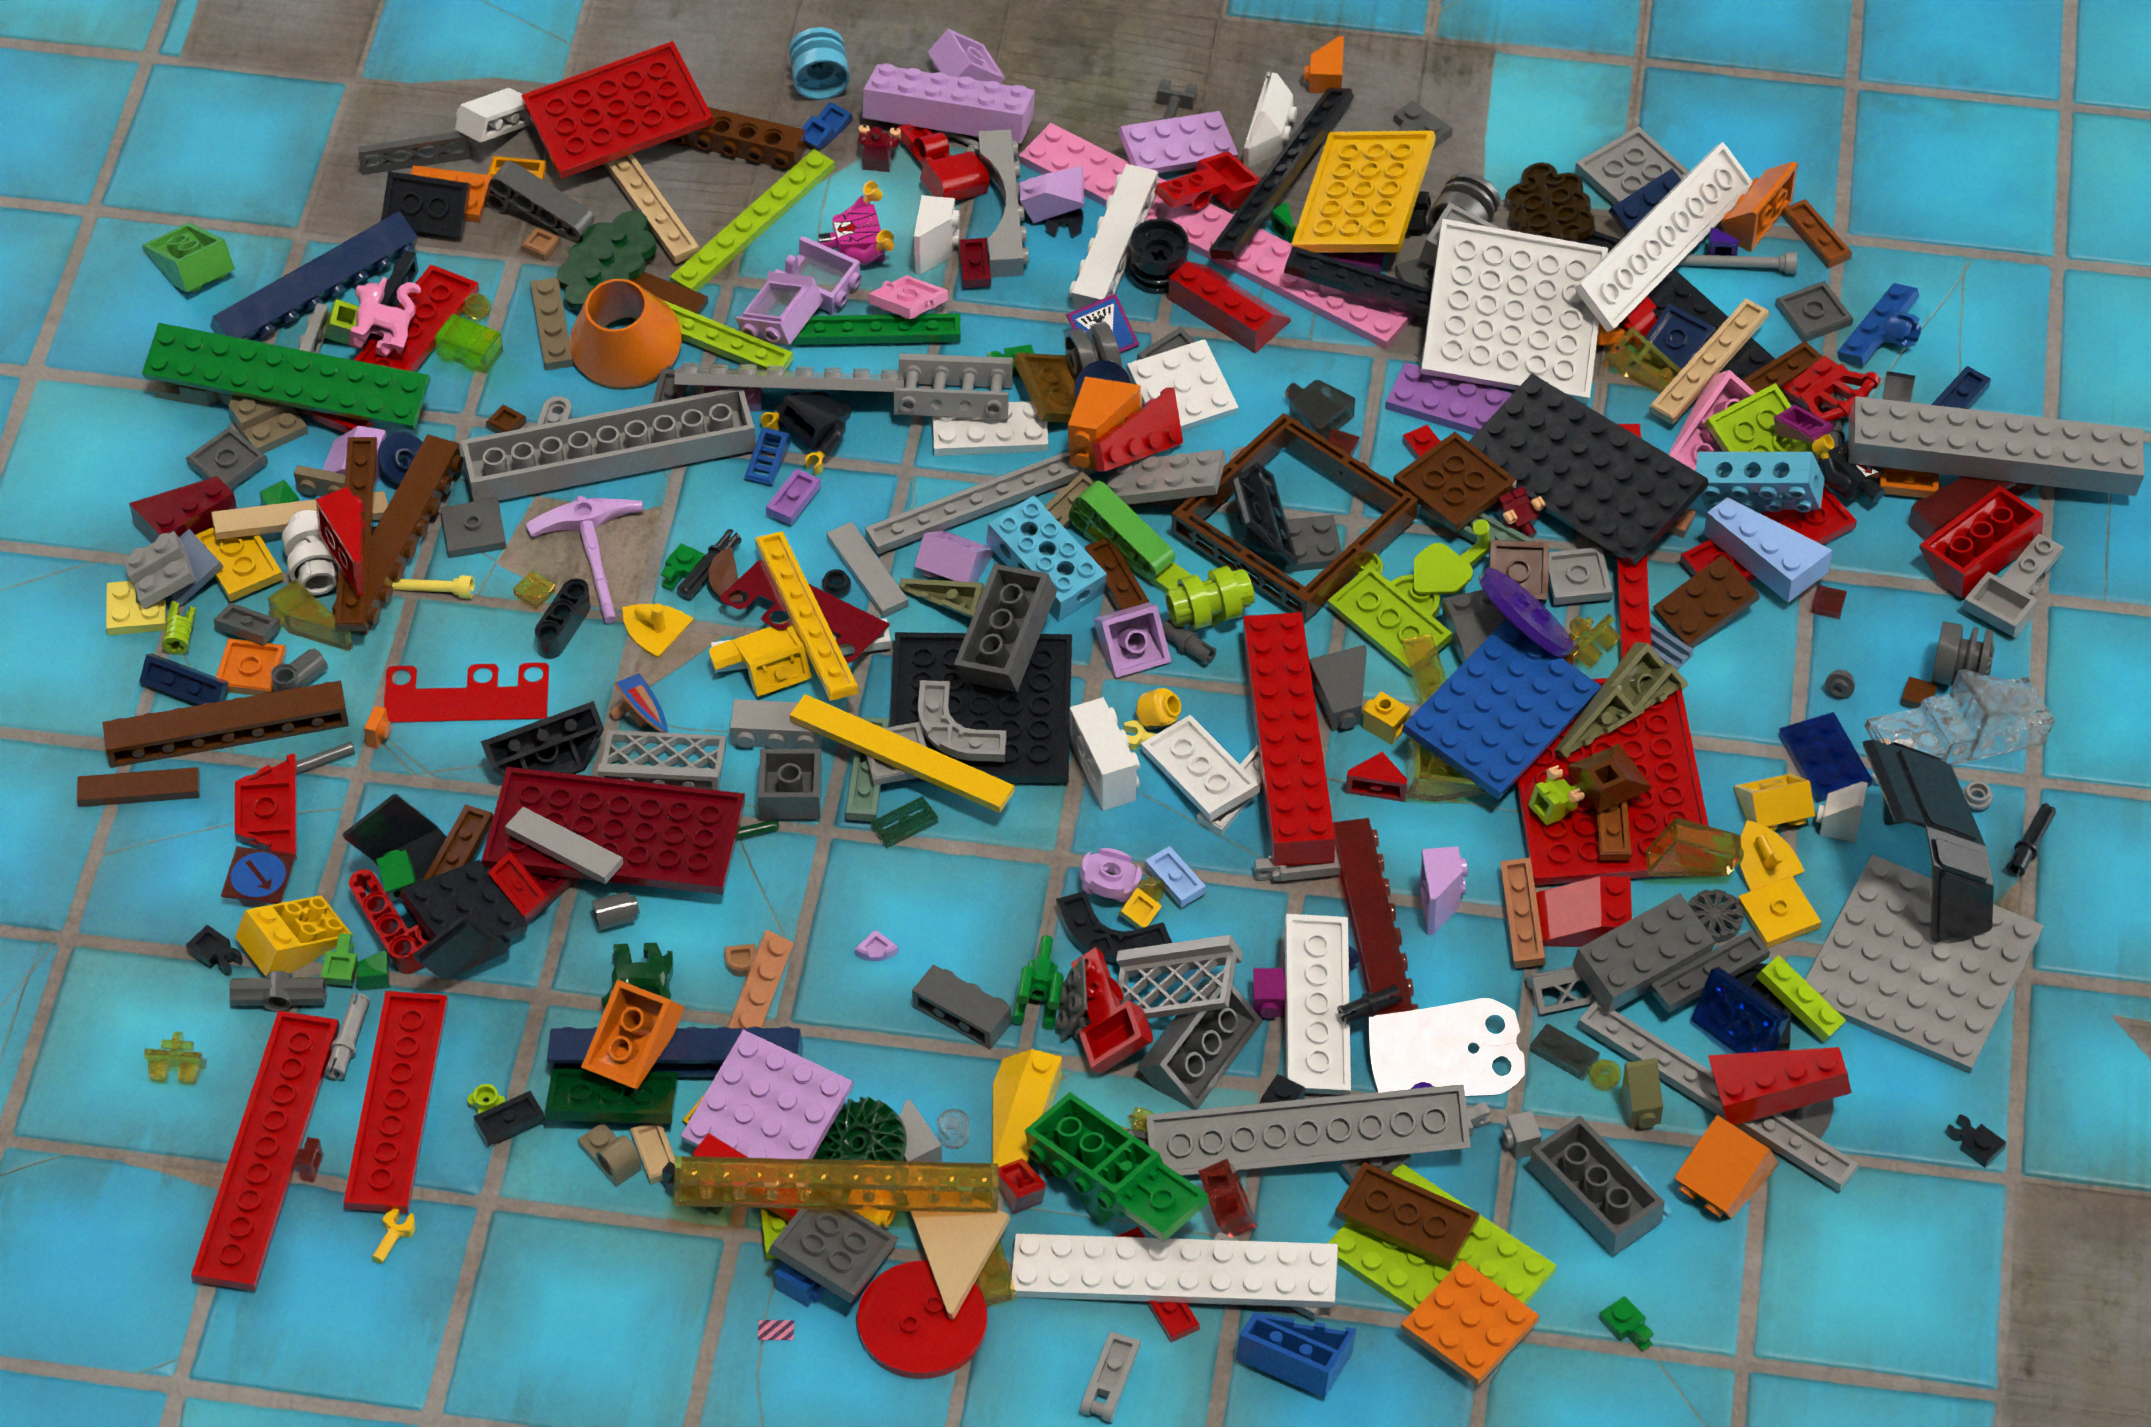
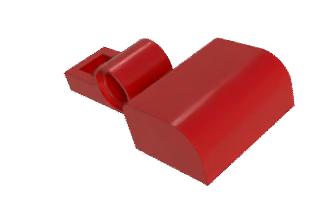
[898,124,989,201]
[1154,151,1260,210]
[1071,947,1154,1074]

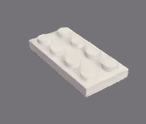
[933,401,1049,456]
[1141,715,1260,821]

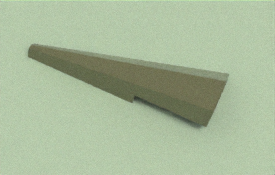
[899,578,985,618]
[1554,642,1688,758]

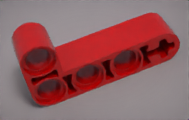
[349,869,431,974]

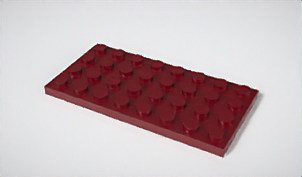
[481,767,745,895]

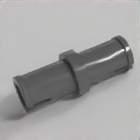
[1162,618,1217,665]

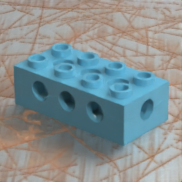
[1695,452,1825,512]
[986,495,1107,622]

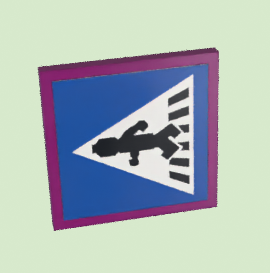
[1066,294,1139,353]

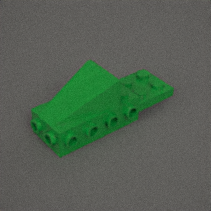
[1025,1092,1209,1242]

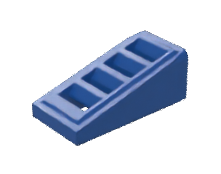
[744,427,791,486]

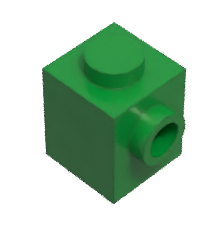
[376,850,418,902]

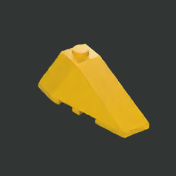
[993,1049,1062,1171]

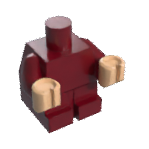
[858,125,901,172]
[1493,486,1546,538]

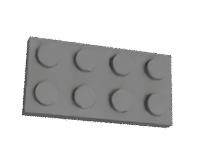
[1107,449,1226,505]

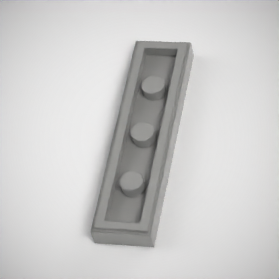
[827,522,909,617]
[505,807,623,884]

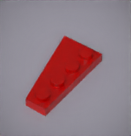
[1092,387,1183,471]

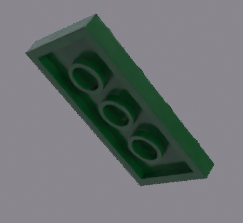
[545,1068,679,1124]

